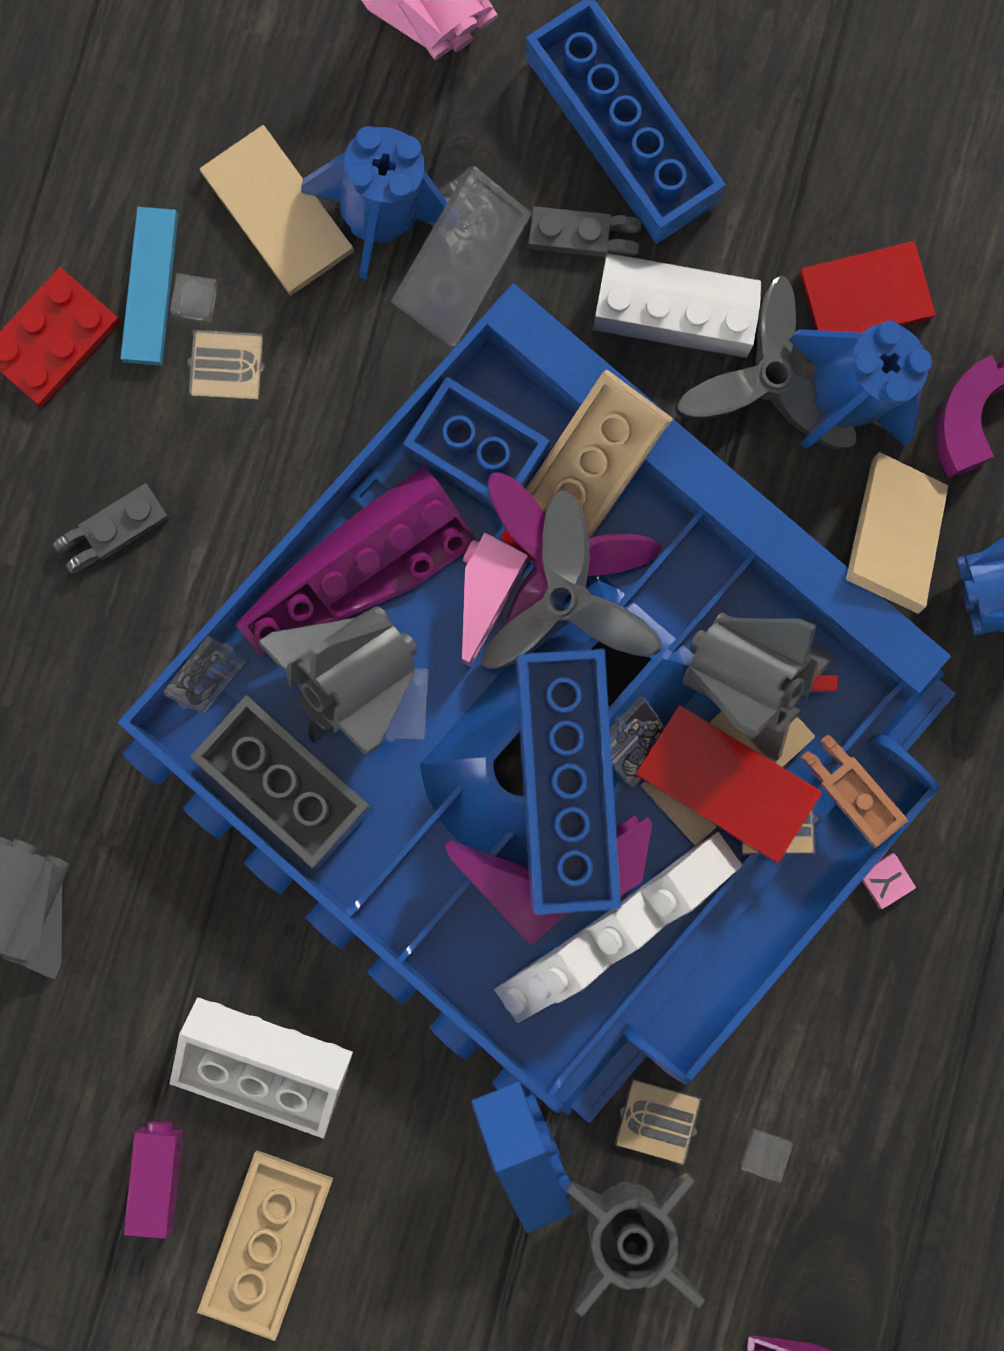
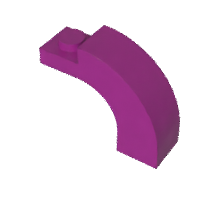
[935,355,1004,480]

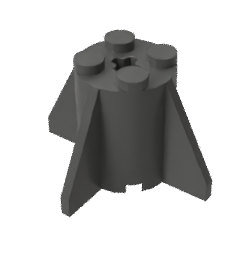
[259,606,417,756]
[683,612,836,761]
[0,837,70,979]
[566,1173,705,1316]

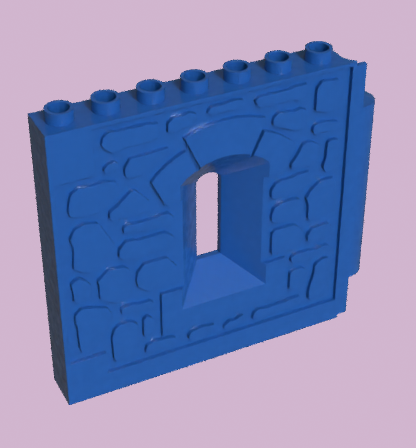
[117,283,956,1123]

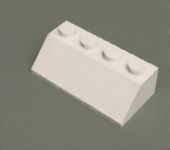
[593,253,761,358]
[170,997,353,1138]

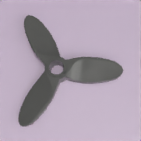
[675,276,857,450]
[481,490,662,669]

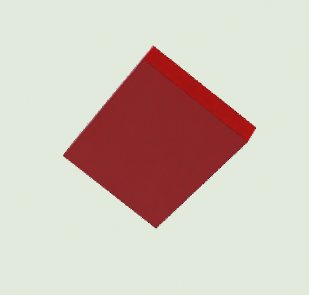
[799,241,935,333]

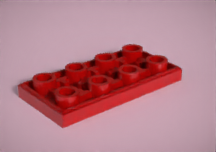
[636,705,822,864]

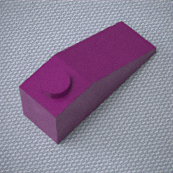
[445,840,568,945]

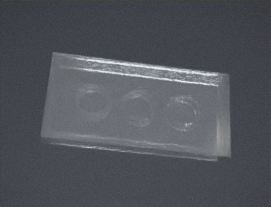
[391,166,532,346]

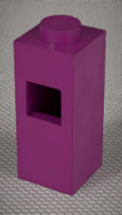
[124,1121,183,1239]

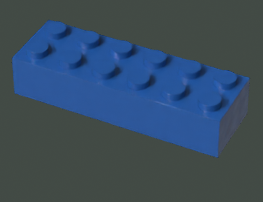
[525,0,726,244]
[515,649,621,915]

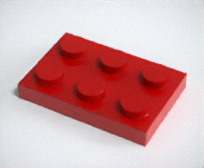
[0,267,121,408]

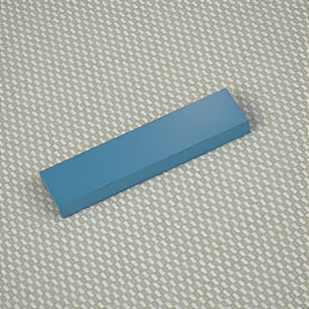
[121,207,178,366]

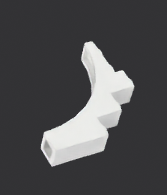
[494,832,742,1024]

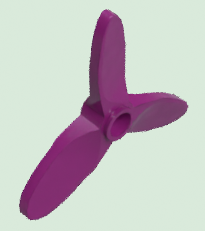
[488,472,661,664]

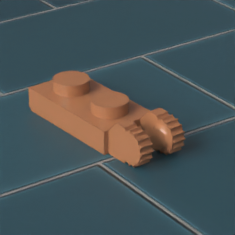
[801,735,908,848]

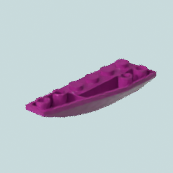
[236,466,477,655]

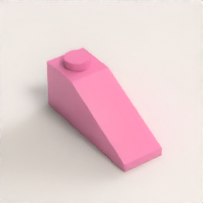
[462,533,528,667]

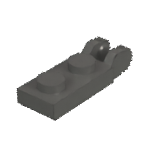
[529,206,641,257]
[53,483,169,573]

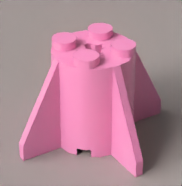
[362,0,498,60]

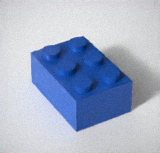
[403,377,550,511]
[472,1082,573,1233]

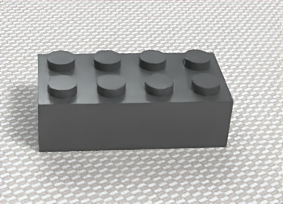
[190,695,373,869]

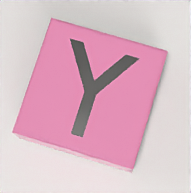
[862,853,916,909]

